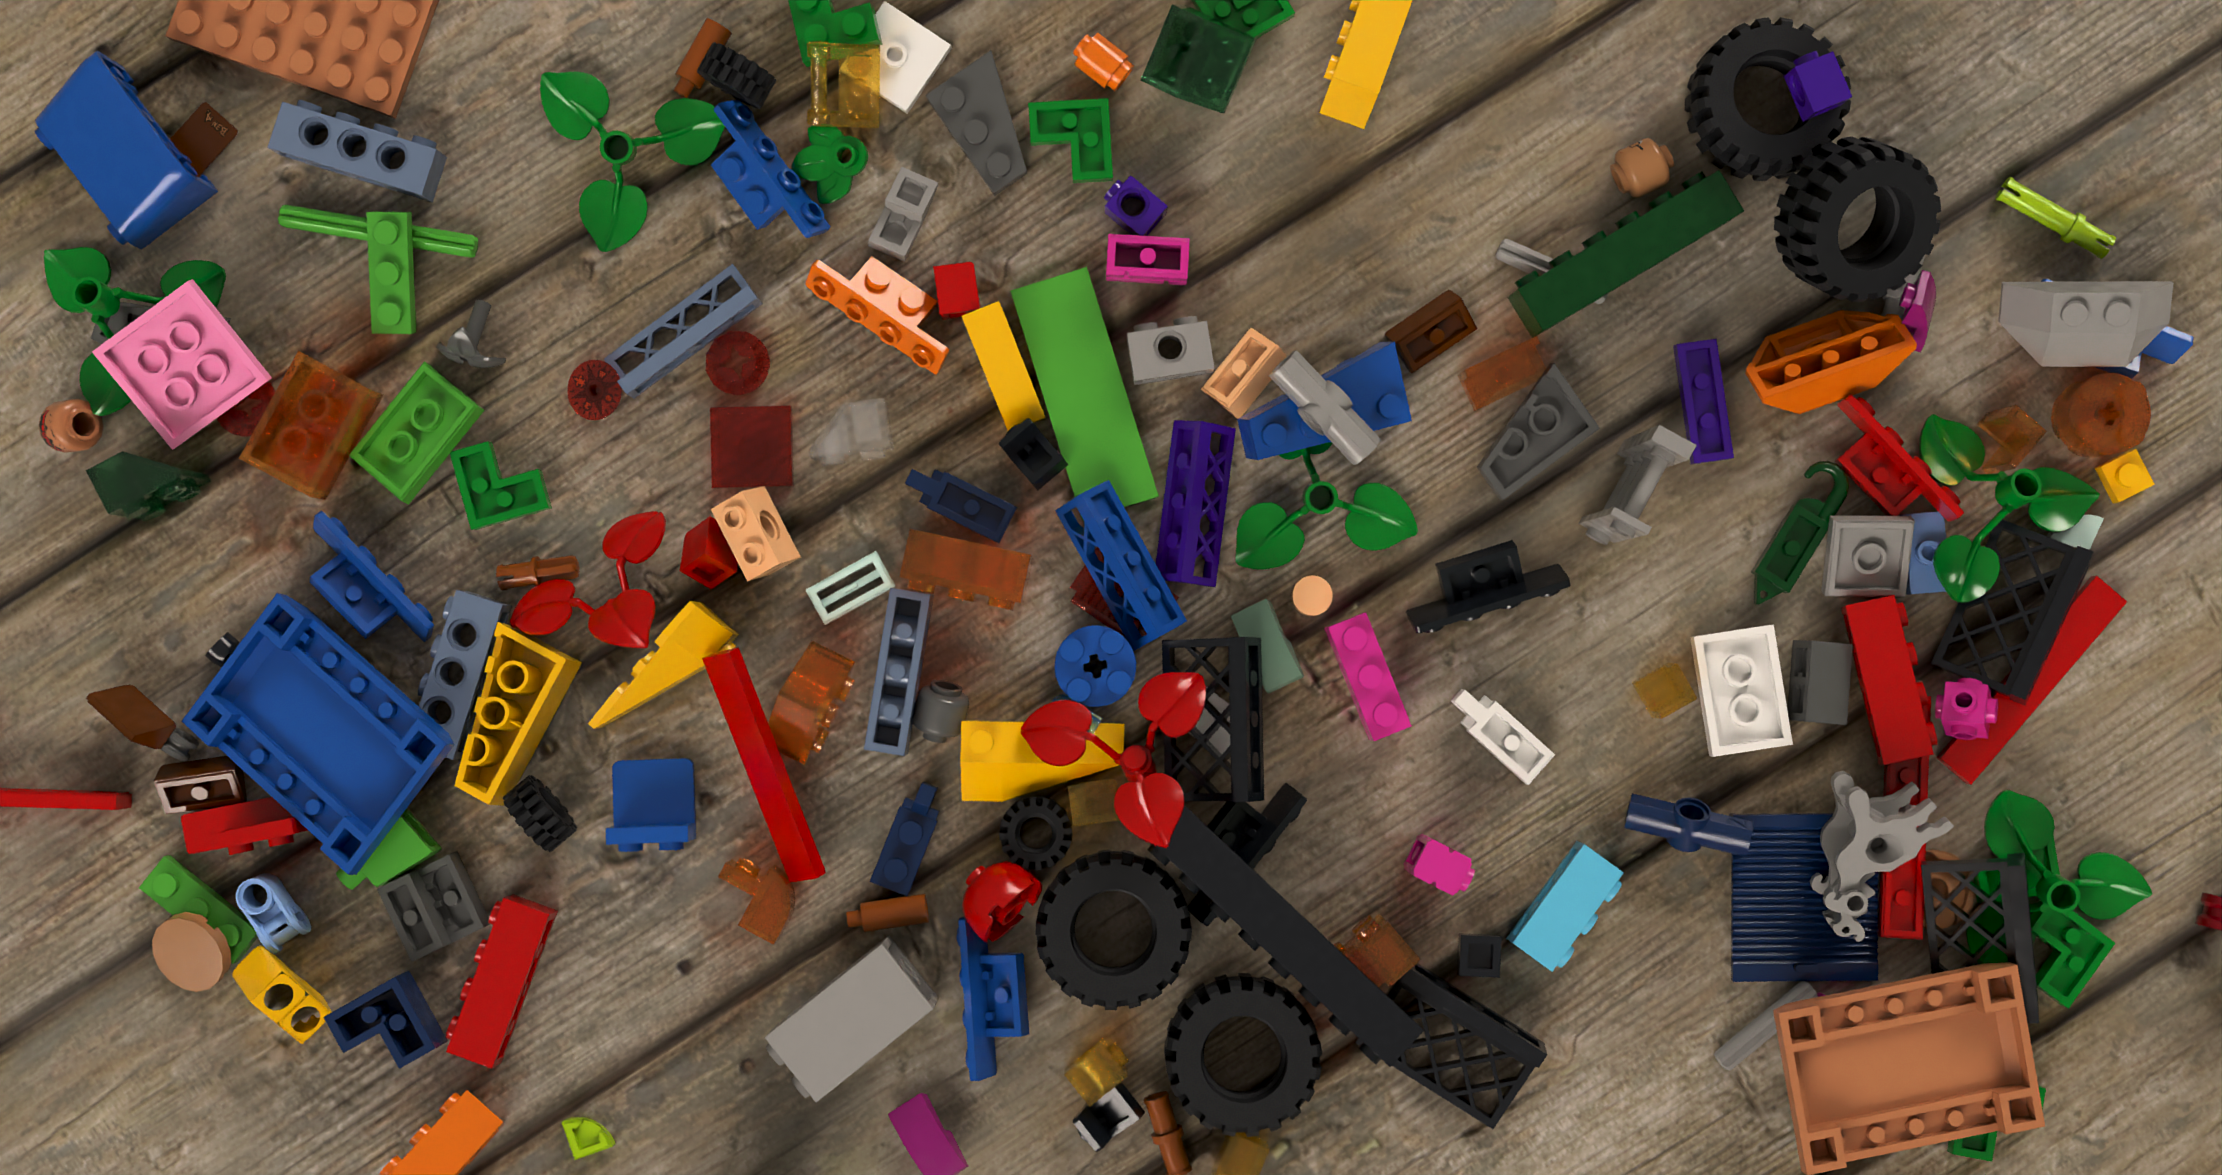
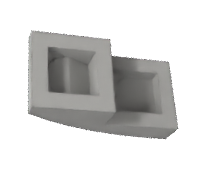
[868,167,938,262]

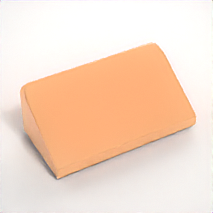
[1201,328,1287,419]

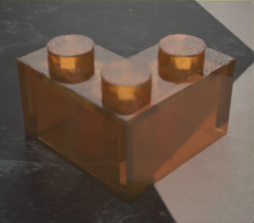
[768,641,855,765]
[1334,914,1421,987]

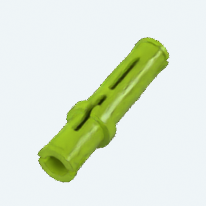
[1995,177,2116,259]

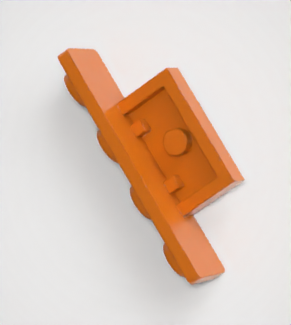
[805,256,949,374]

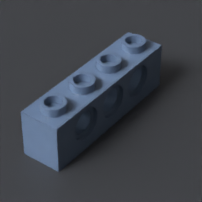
[267,100,447,203]
[864,588,934,756]
[418,590,512,760]

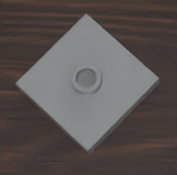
[1821,515,1915,597]

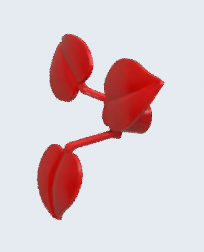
[510,511,666,648]
[1020,672,1206,848]

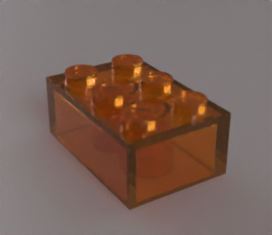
[239,351,384,500]
[899,529,1033,611]

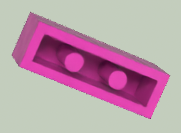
[1324,612,1412,741]

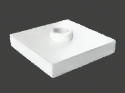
[840,1,952,114]

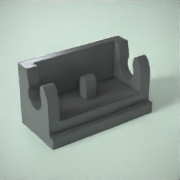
[1787,640,1853,725]

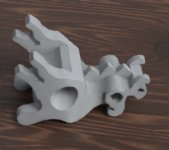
[1810,771,1954,942]

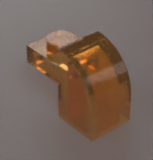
[718,858,795,945]

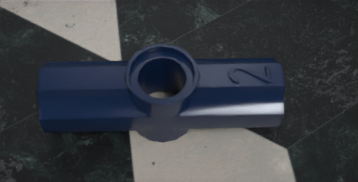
[1624,793,1754,856]

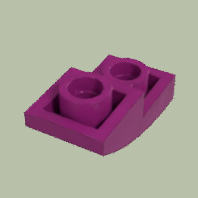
[1899,270,1936,352]
[888,1093,969,1175]

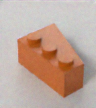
[379,1090,504,1175]

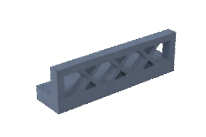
[604,264,763,399]

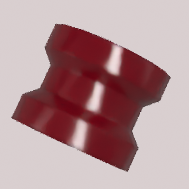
[2195,892,2222,931]

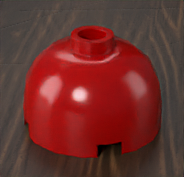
[962,861,1043,943]

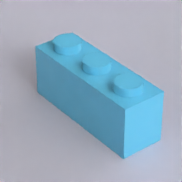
[1506,841,1624,972]

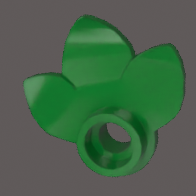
[791,123,868,204]

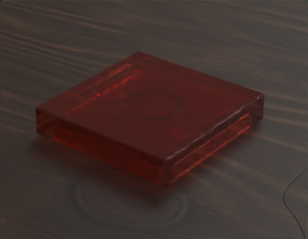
[710,405,794,489]

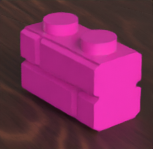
[1106,234,1190,285]
[1403,834,1475,896]

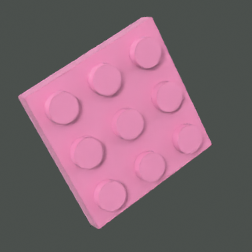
[92,279,272,450]

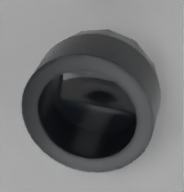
[205,632,239,667]

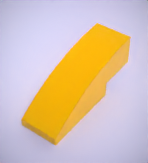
[962,301,1046,431]

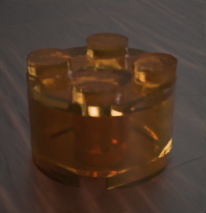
[2051,373,2151,458]

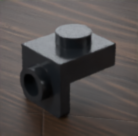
[999,418,1068,491]
[1073,1080,1145,1152]

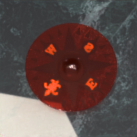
[567,360,622,420]

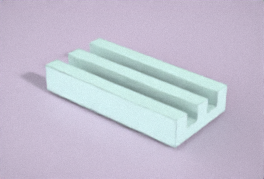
[806,551,896,625]

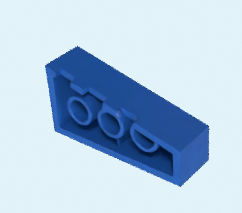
[1237,342,1412,460]

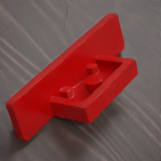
[1835,394,1964,522]
[181,797,308,855]

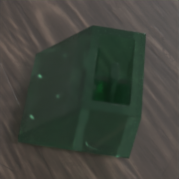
[1140,4,1257,113]
[86,451,211,521]

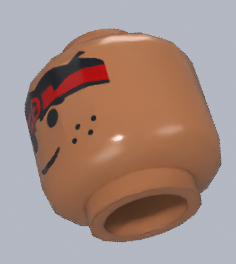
[39,399,104,453]

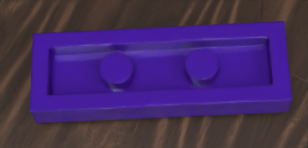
[1673,338,1734,465]

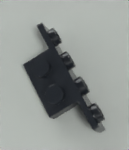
[1406,540,1571,633]
[1188,783,1307,926]

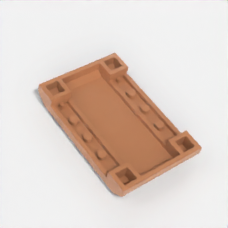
[1773,962,2045,1175]

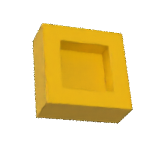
[2095,449,2155,503]

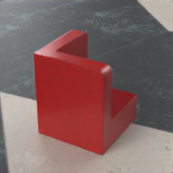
[933,262,981,320]
[680,516,738,589]

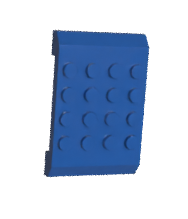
[181,593,455,875]

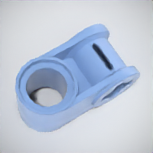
[236,874,311,954]

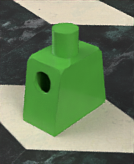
[336,808,442,890]

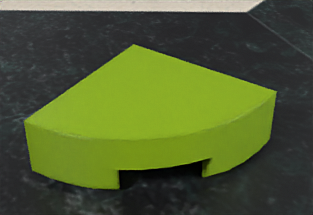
[562,1117,616,1160]

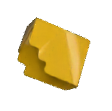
[232,945,332,1044]

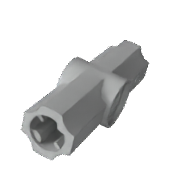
[1269,350,1381,465]

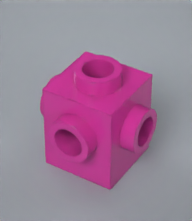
[1935,678,1998,740]

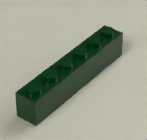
[1507,170,1744,339]

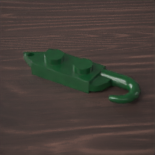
[1751,461,1849,605]

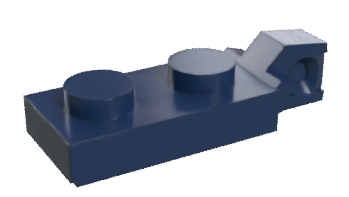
[905,469,1017,543]
[870,782,939,896]

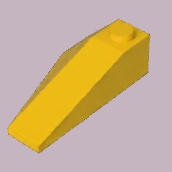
[588,601,739,729]
[960,720,1125,802]

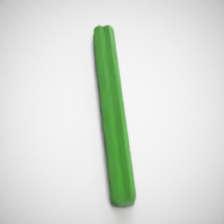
[278,204,478,258]

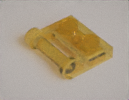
[807,41,880,128]

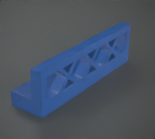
[1055,480,1187,651]

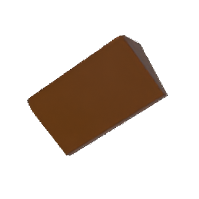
[1385,290,1478,373]
[86,684,176,750]
[154,756,247,814]

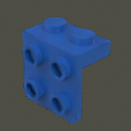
[606,758,696,852]

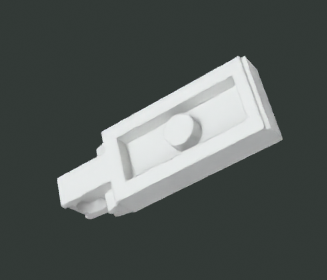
[1451,689,1555,785]

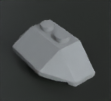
[1998,281,2174,367]

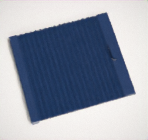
[1729,813,1879,982]

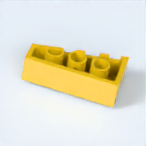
[1319,0,1412,129]
[454,622,582,806]

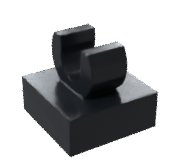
[1457,933,1502,978]

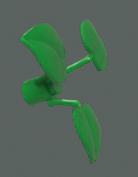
[540,71,725,252]
[44,247,226,416]
[1919,414,2100,603]
[1235,442,1418,570]
[1966,789,2152,965]

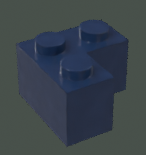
[323,971,448,1069]

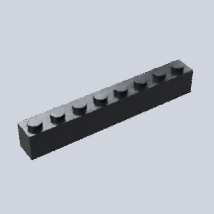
[1147,805,1424,1067]

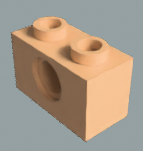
[711,486,801,582]

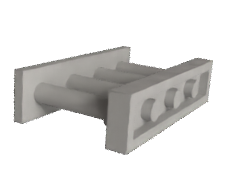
[1579,425,1697,545]

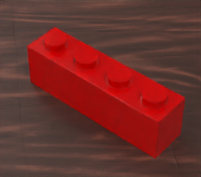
[1841,595,1938,765]
[445,894,558,1069]

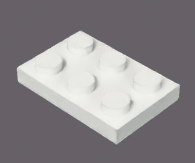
[1690,624,1793,757]

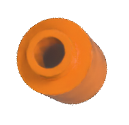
[1073,33,1134,91]

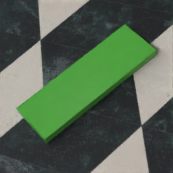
[1010,267,1159,521]

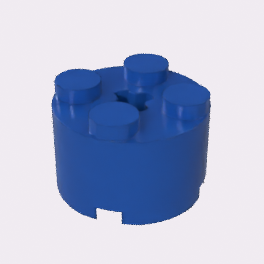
[1055,625,1136,707]

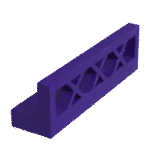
[1156,420,1236,587]

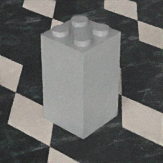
[765,935,939,1103]

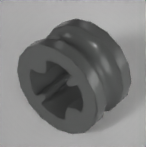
[161,727,199,762]

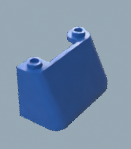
[34,51,218,249]

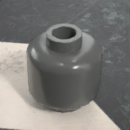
[913,680,969,743]

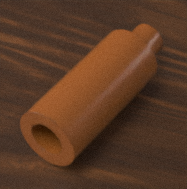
[673,18,732,98]
[846,894,929,932]

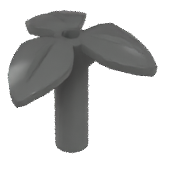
[436,300,506,368]

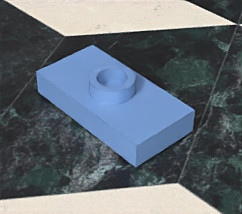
[1899,511,1946,595]

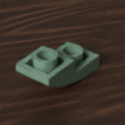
[1231,599,1304,694]

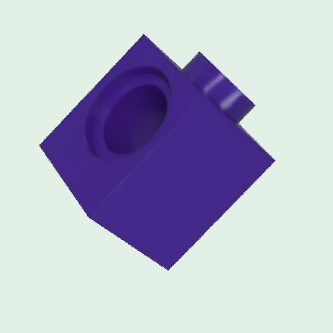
[1784,51,1852,121]
[1104,175,1168,236]

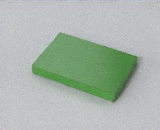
[349,361,484,505]

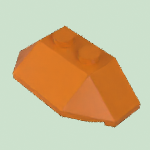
[1746,310,1917,414]

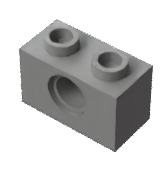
[1127,316,1215,385]

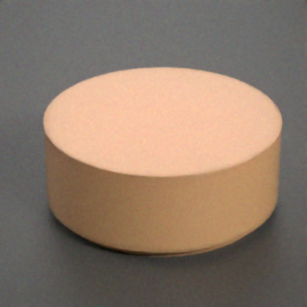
[1291,575,1333,616]

